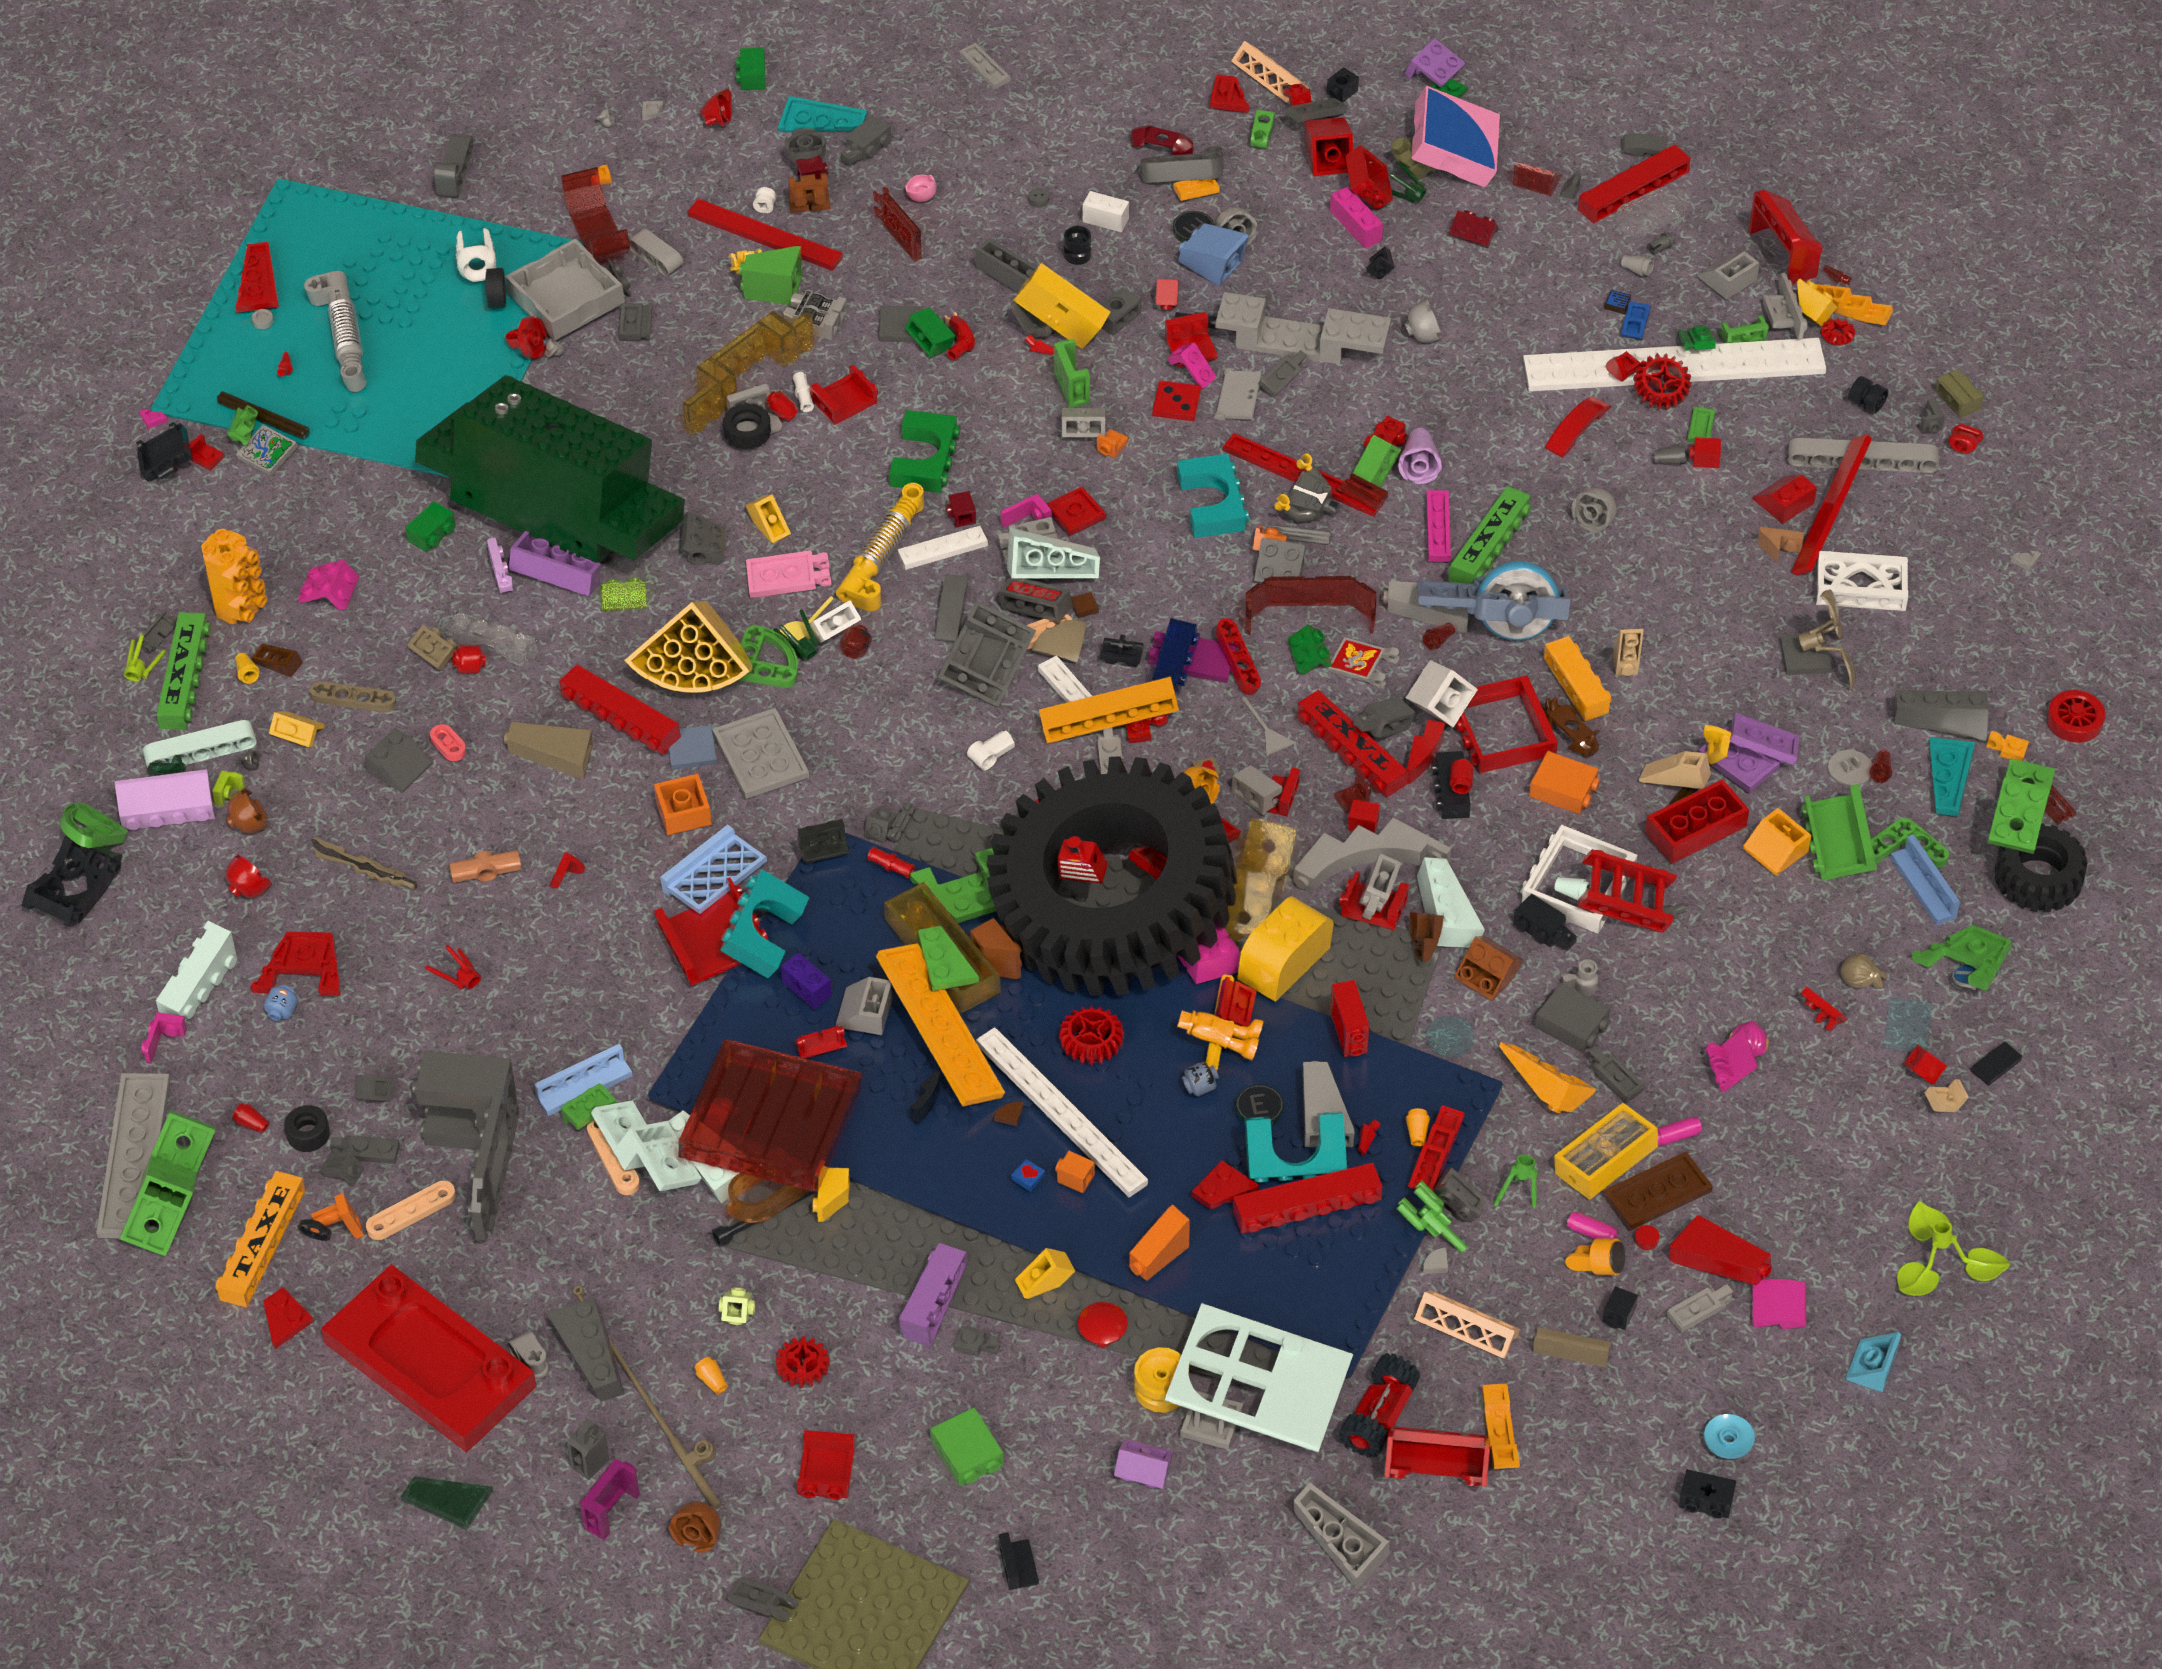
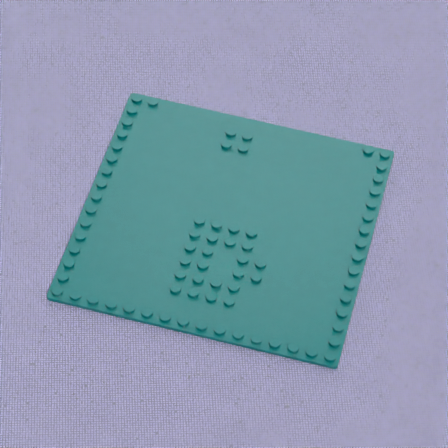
[151,179,588,478]

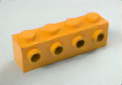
[1544,636,1612,722]

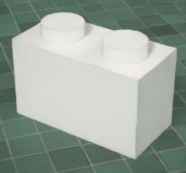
[1083,191,1129,232]
[810,601,861,644]

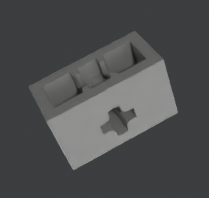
[1062,408,1105,437]

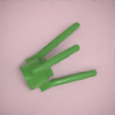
[1493,1154,1538,1208]

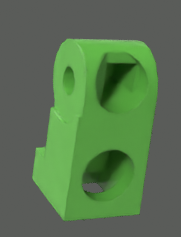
[1250,110,1275,149]

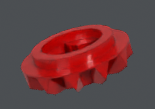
[1821,317,1856,345]

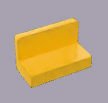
[269,711,325,747]

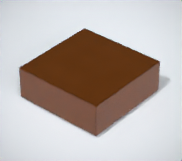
[1071,592,1099,618]

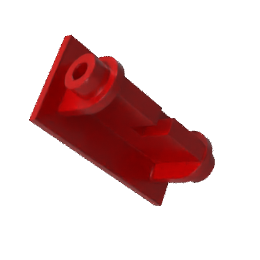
[794,1025,847,1059]

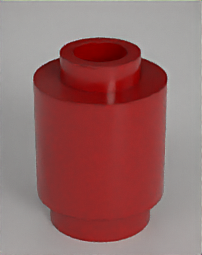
[766,390,798,422]
[1450,759,1474,794]

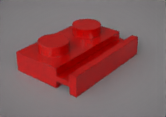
[1215,977,1257,1027]

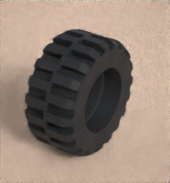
[1994,823,2088,913]

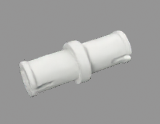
[793,372,814,412]

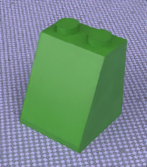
[739,246,803,305]

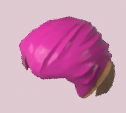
[1729,1020,1769,1057]

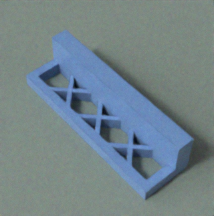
[1890,835,1960,925]

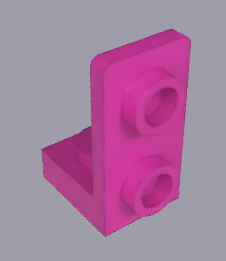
[1167,342,1216,389]
[1001,494,1052,528]
[141,1012,187,1064]

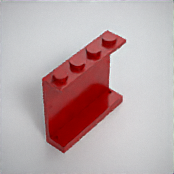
[654,877,769,986]

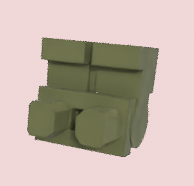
[1391,137,1438,180]

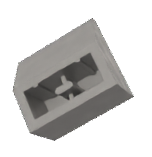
[1697,251,1759,300]
[836,977,893,1035]

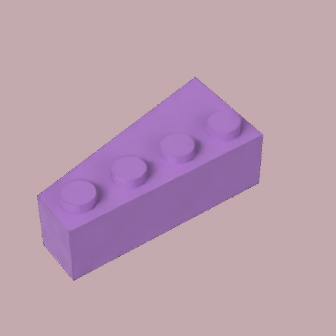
[509,531,601,596]
[899,1243,968,1347]

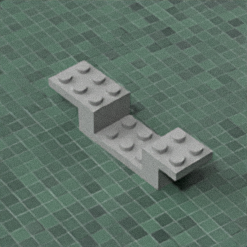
[1215,292,1391,364]

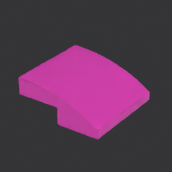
[1753,1279,1806,1329]

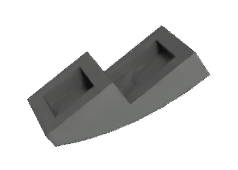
[1623,133,1667,157]

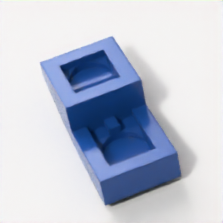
[1621,301,1651,340]

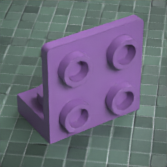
[1404,38,1465,87]

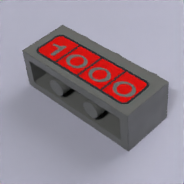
[999,577,1072,622]

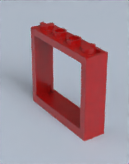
[1455,675,1558,774]

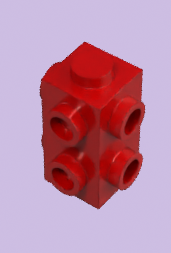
[1363,416,1407,449]

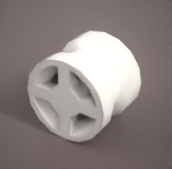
[753,187,777,213]

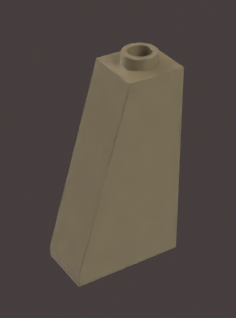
[504,722,593,779]

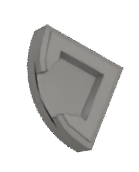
[642,101,664,120]
[2010,551,2041,571]
[1423,1248,1448,1274]

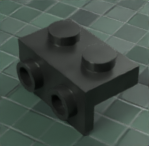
[797,819,849,863]

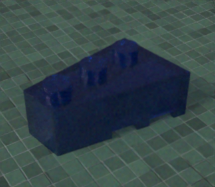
[1152,618,1200,693]

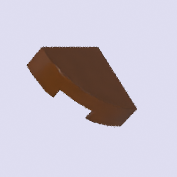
[994,1102,1024,1126]

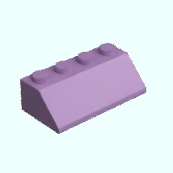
[115,769,215,830]

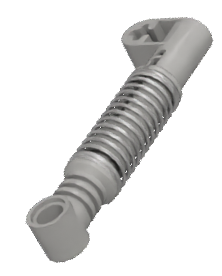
[304,271,367,392]

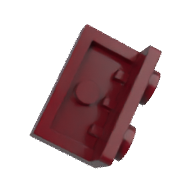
[1449,210,1499,248]

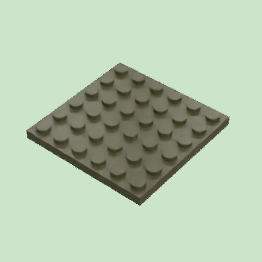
[759,1519,969,1669]

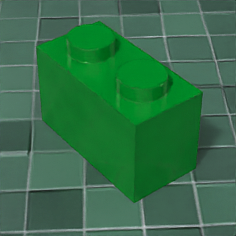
[736,47,766,91]
[905,307,955,358]
[405,501,456,553]

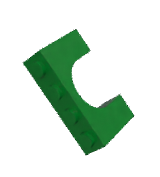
[889,410,961,493]

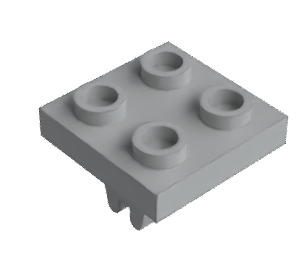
[1180,1391,1243,1450]

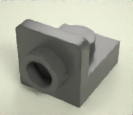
[1921,398,1945,434]
[320,1152,364,1186]

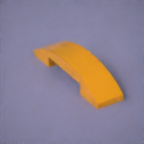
[1482,1383,1520,1469]

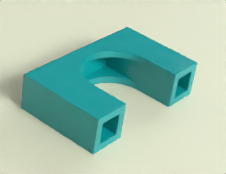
[1177,453,1249,538]
[720,869,810,978]
[1244,1111,1347,1182]

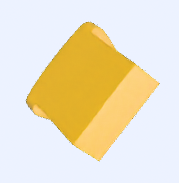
[1703,725,1732,765]

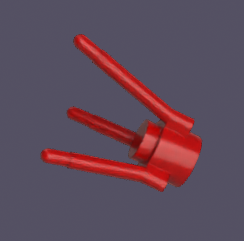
[425,945,481,990]

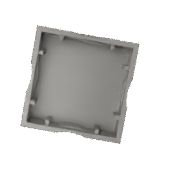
[505,238,625,341]

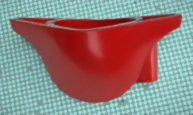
[700,88,732,126]

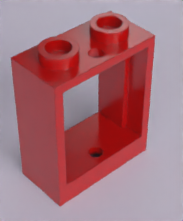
[1345,145,1393,211]
[1330,980,1369,1057]

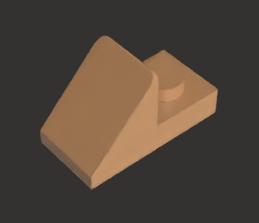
[1757,527,1804,562]

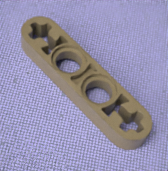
[310,681,396,712]

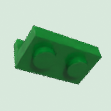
[1288,624,1332,675]

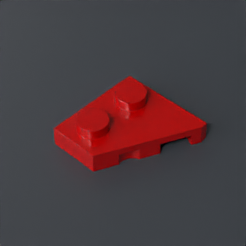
[1210,74,1249,113]
[1192,1160,1259,1210]
[263,1287,314,1349]

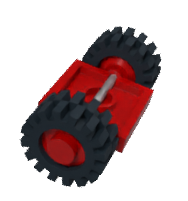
[1338,1353,1420,1458]

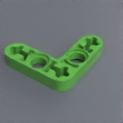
[1871,818,1949,868]

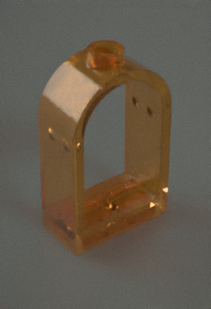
[726,1148,811,1223]

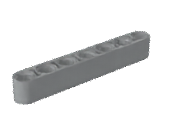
[1788,438,1939,473]

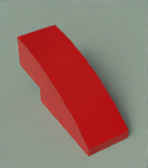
[1407,719,1445,784]

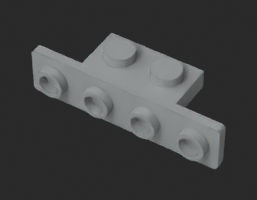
[1763,273,1807,339]

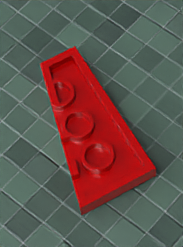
[235,242,279,313]

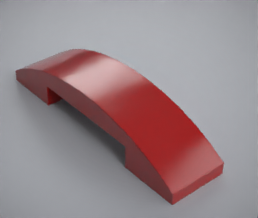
[1545,396,1611,458]

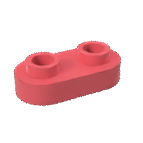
[430,724,466,761]

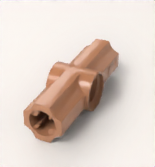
[449,850,522,883]

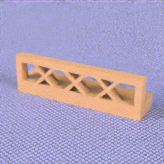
[1231,41,1310,104]
[1414,1290,1520,1358]

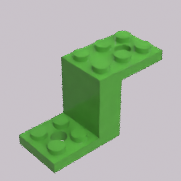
[1988,758,2055,854]
[120,1110,216,1257]

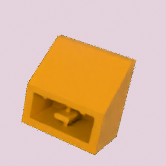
[1743,808,1811,876]

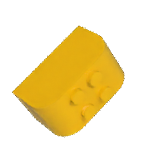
[1237,896,1334,1002]

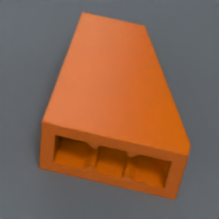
[1129,1205,1190,1281]

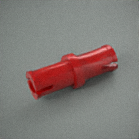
[867,846,915,879]

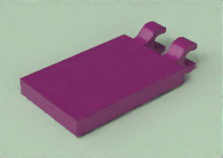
[1148,631,1237,683]

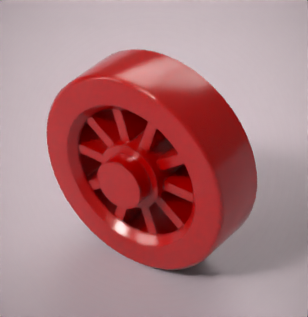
[2047,690,2106,743]

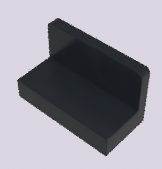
[998,1532,1039,1590]

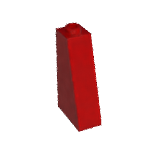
[1669,1214,1772,1285]

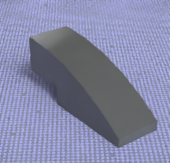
[935,574,968,643]

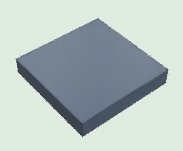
[669,725,717,770]

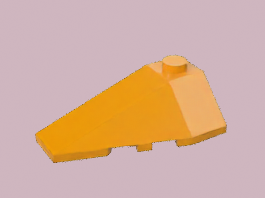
[1499,1042,1596,1113]

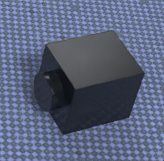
[1602,1286,1638,1330]

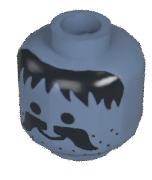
[1182,1061,1219,1096]

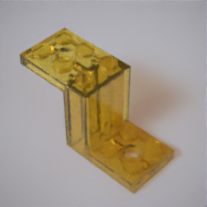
[1224,818,1297,941]

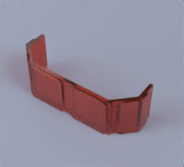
[561,167,630,261]
[1245,576,1377,635]

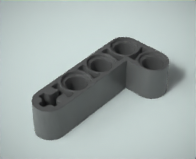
[435,134,473,198]
[1140,146,1224,183]

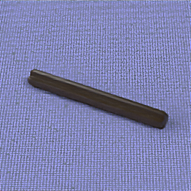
[217,391,310,439]

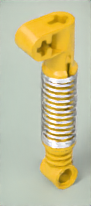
[836,483,924,612]

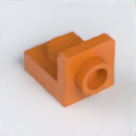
[1097,429,1129,458]

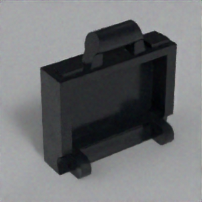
[136,422,192,482]

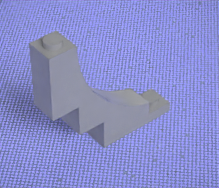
[1293,818,1452,893]

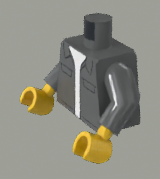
[1274,453,1340,523]

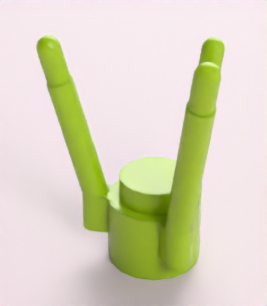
[123,634,166,682]

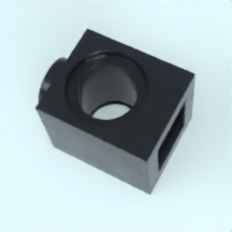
[1327,67,1359,103]

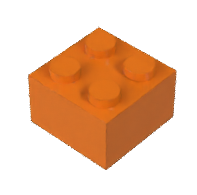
[654,774,712,836]

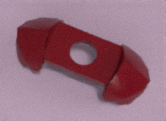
[1131,125,1194,155]

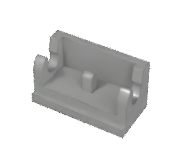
[1232,765,1282,815]

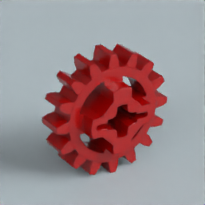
[775,1336,830,1388]

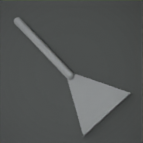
[1242,697,1296,756]

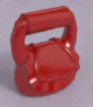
[1948,424,1983,453]

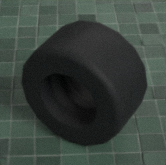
[284,1105,330,1152]

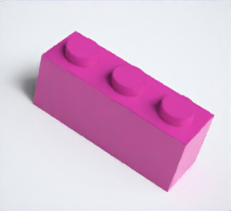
[1330,186,1383,248]

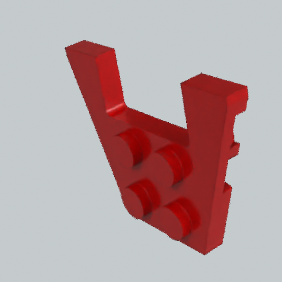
[250,931,341,996]

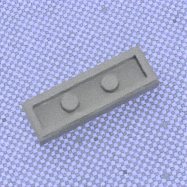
[959,43,1011,89]

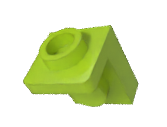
[212,771,245,806]

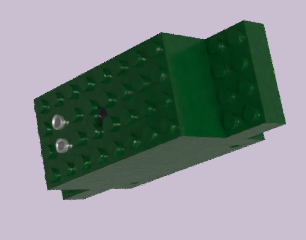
[415,375,685,563]

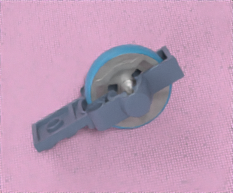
[1416,561,1570,641]

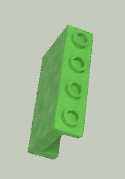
[1802,784,1877,880]

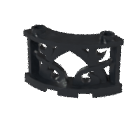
[21,836,122,927]

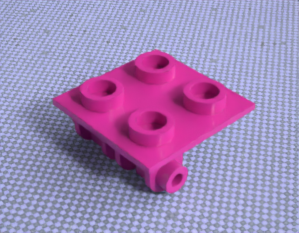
[1705,1029,1758,1092]

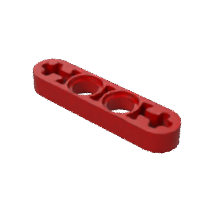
[1215,618,1261,695]

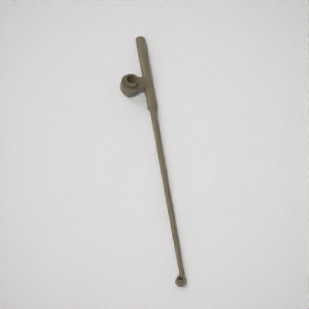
[573,1286,722,1510]

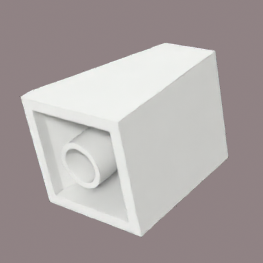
[1406,660,1478,727]

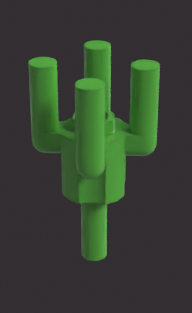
[1396,1180,1468,1253]

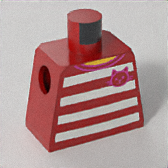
[1058,836,1108,884]

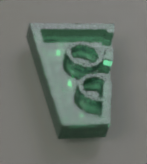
[401,1476,493,1530]

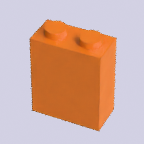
[1529,751,1601,814]

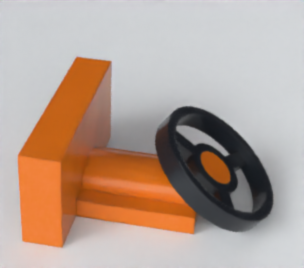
[298,1193,364,1241]

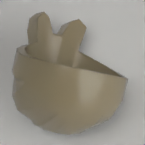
[1840,953,1888,989]

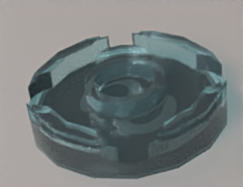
[1426,1016,1474,1058]

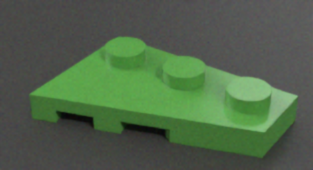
[918,926,979,991]

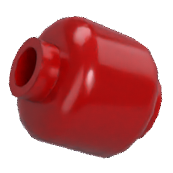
[452,644,486,674]

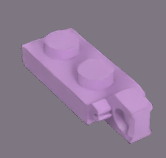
[487,538,513,593]

